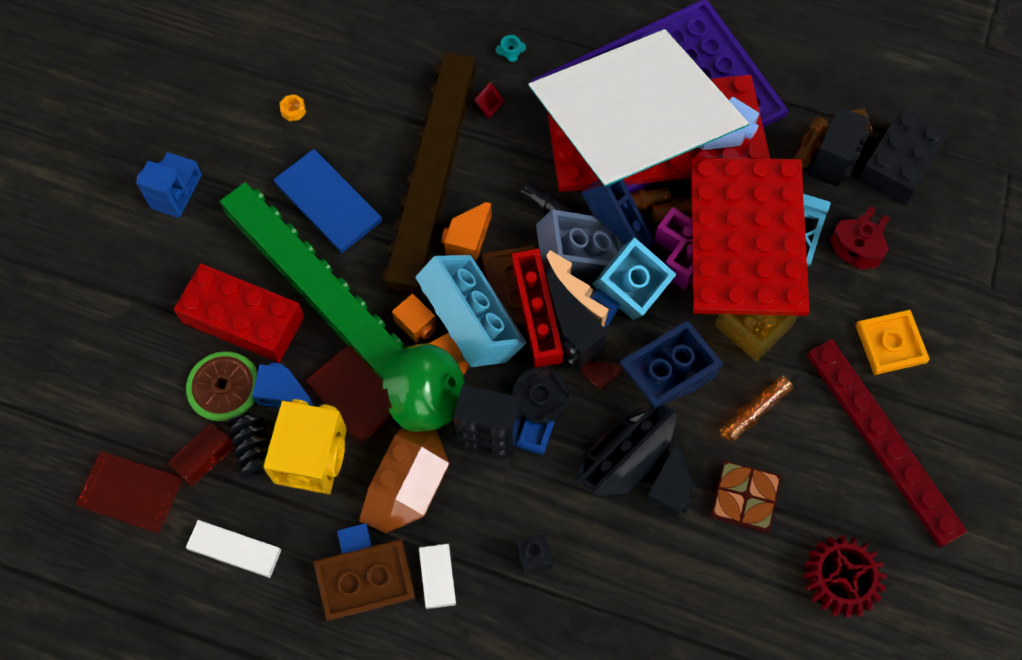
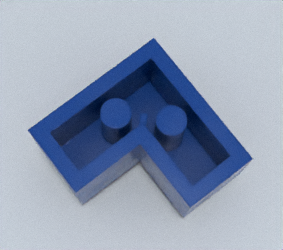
[136,152,202,218]

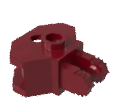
[829,206,890,270]

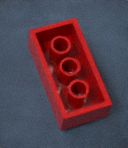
[174,263,304,363]

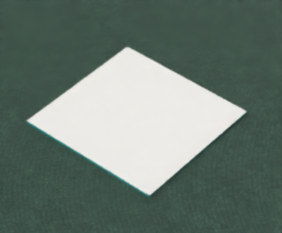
[528,29,749,187]

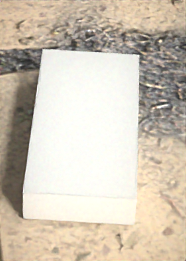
[419,544,456,609]

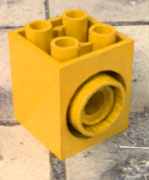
[263,399,347,495]

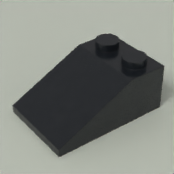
[546,272,608,373]

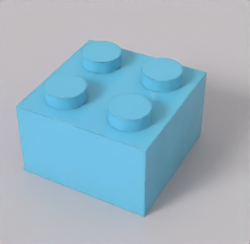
[592,238,676,320]

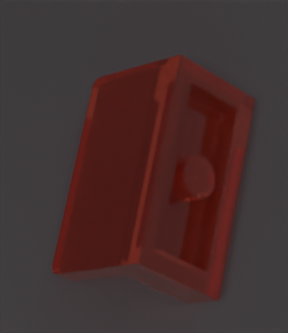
[169,424,233,487]

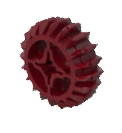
[802,535,887,618]

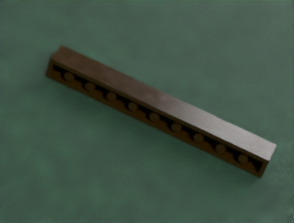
[382,52,476,298]

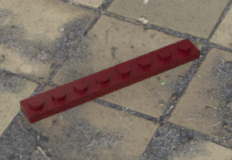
[807,339,968,548]

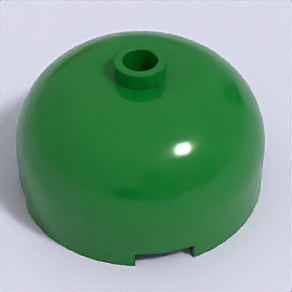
[383,344,465,433]

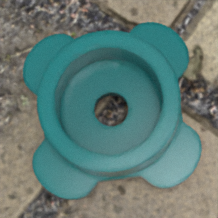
[496,35,526,62]

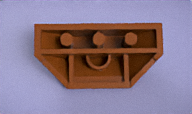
[359,427,449,534]

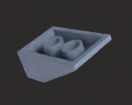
[536,210,625,275]

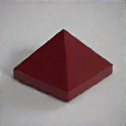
[473,82,505,119]

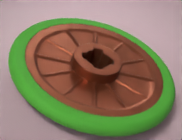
[186,351,258,421]

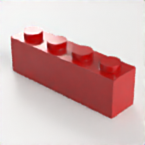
[512,248,563,368]

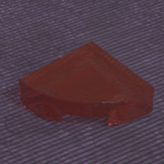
[581,362,621,390]

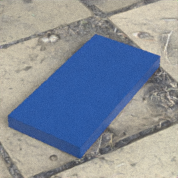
[273,149,382,254]

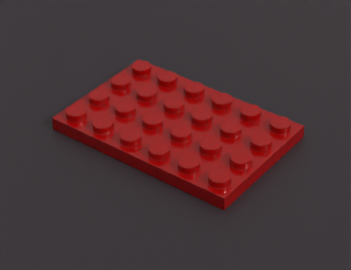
[690,158,810,316]

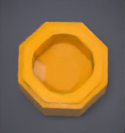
[280,94,306,121]

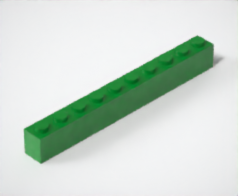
[220,182,404,383]

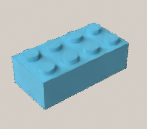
[415,255,527,367]

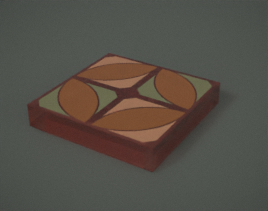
[710,460,781,533]

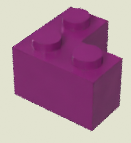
[654,207,692,290]

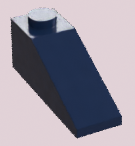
[581,179,656,250]

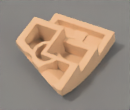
[546,250,609,327]

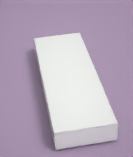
[186,520,281,578]

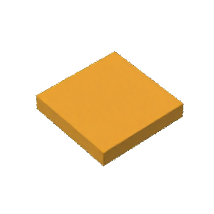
[855,310,930,375]

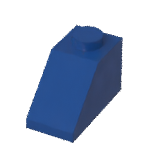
[252,363,313,408]

